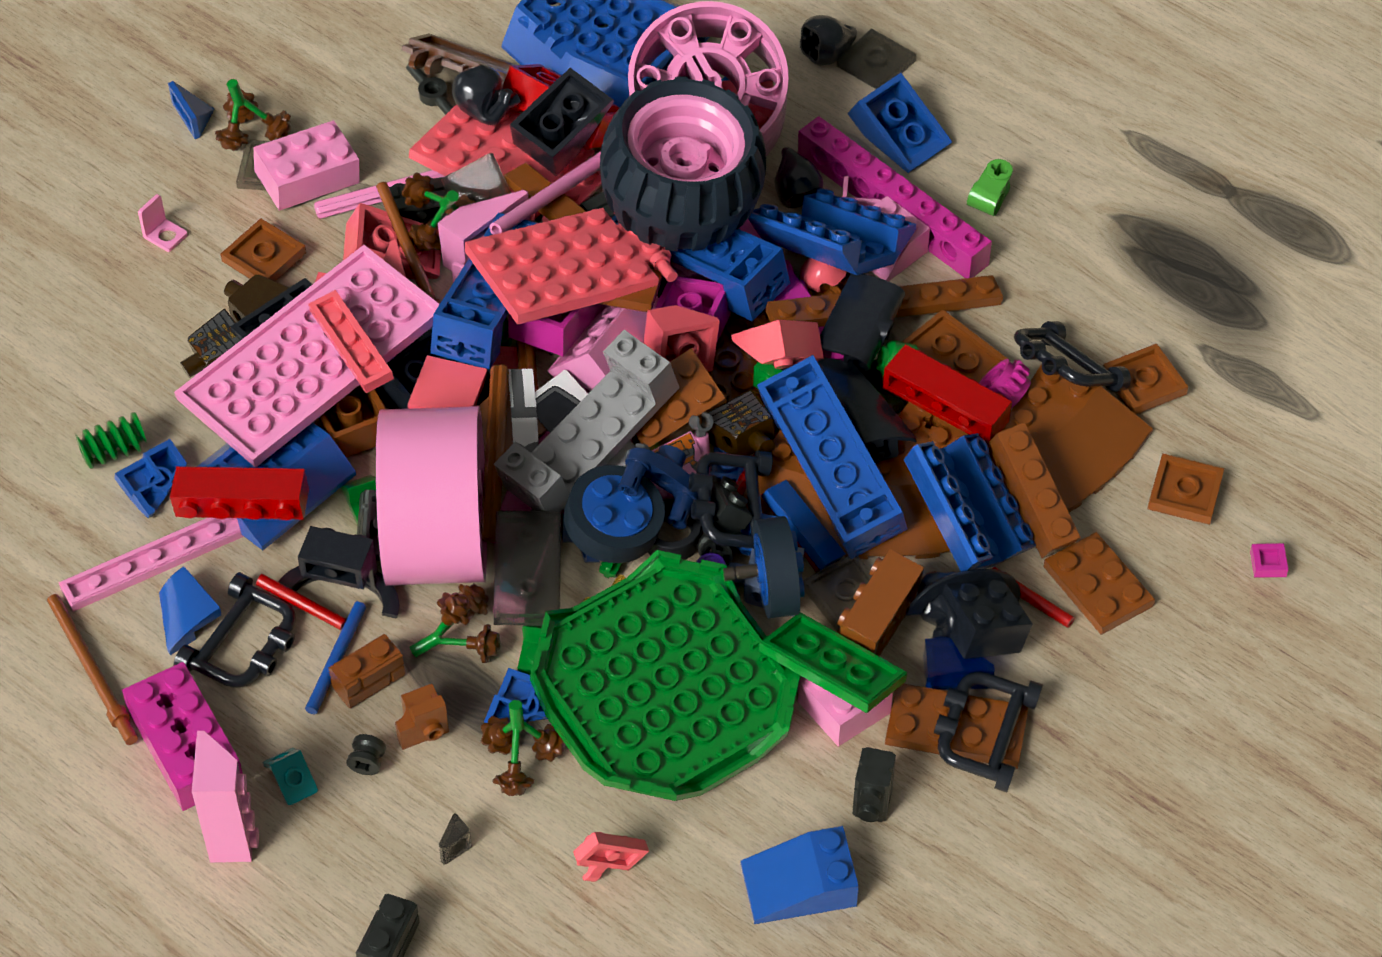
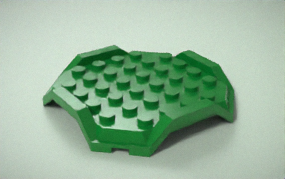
[530,550,800,801]

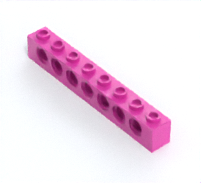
[798,116,992,278]

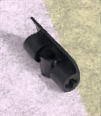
[820,273,906,373]

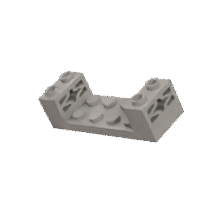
[494,330,679,523]

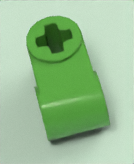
[967,159,1013,216]

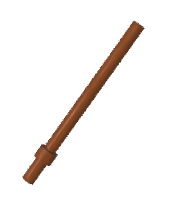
[376,182,441,304]
[47,594,138,745]

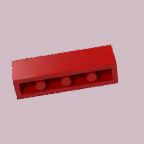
[883,344,1012,444]
[170,466,309,520]

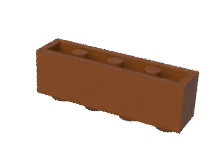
[987,422,1081,559]

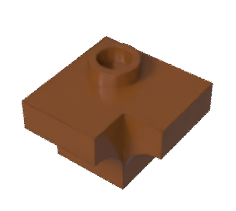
[395,683,449,750]

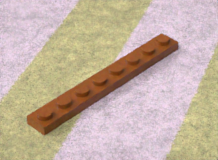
[765,275,1003,327]

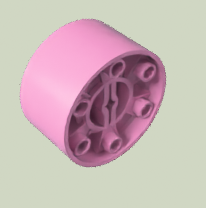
[628,1,789,156]
[376,406,487,586]

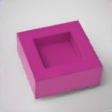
[1250,543,1288,578]

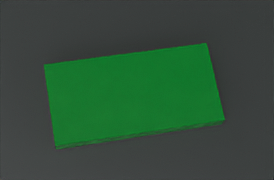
[759,612,908,713]

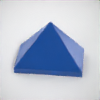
[168,81,215,139]

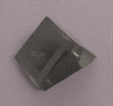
[439,813,472,865]

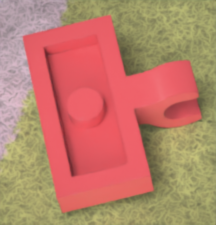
[573,832,649,882]

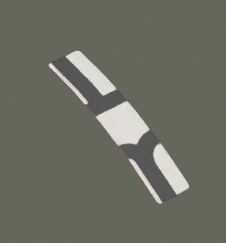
[509,369,539,453]

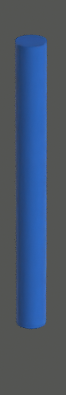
[305,601,367,715]

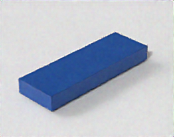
[761,480,846,571]

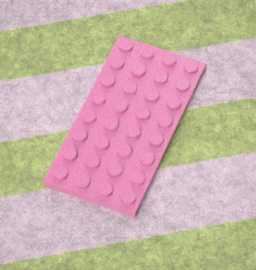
[174,245,439,468]

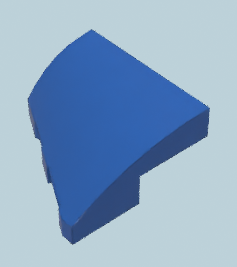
[114,439,187,519]
[159,566,222,655]
[484,668,547,723]

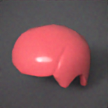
[799,258,847,292]

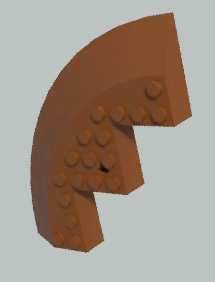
[743,364,1153,560]

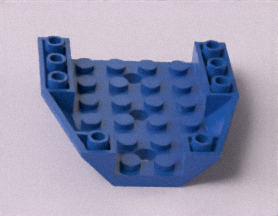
[502,0,710,107]

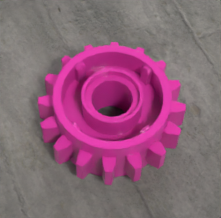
[979,359,1031,409]

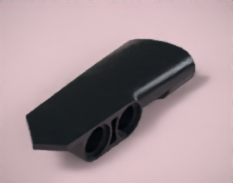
[818,357,917,463]

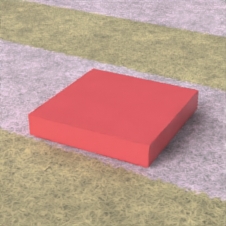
[408,355,487,409]

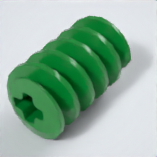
[75,412,147,469]

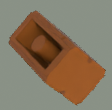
[328,634,405,709]

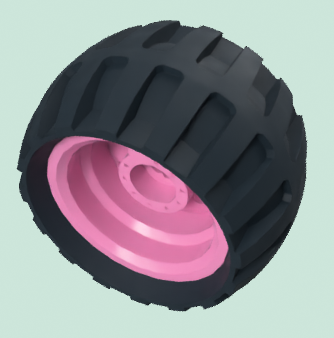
[600,77,766,251]

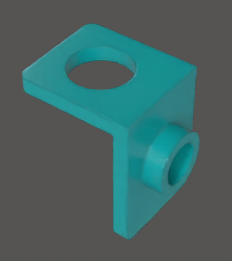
[262,748,318,805]

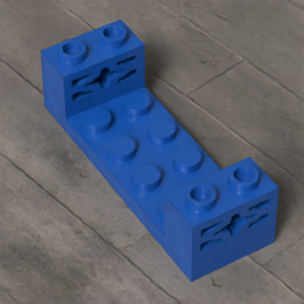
[431,212,537,370]
[612,216,790,321]
[757,355,907,559]

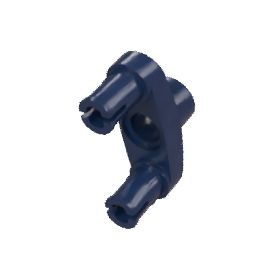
[618,445,699,529]

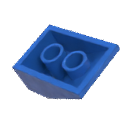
[847,73,952,173]
[740,826,859,924]

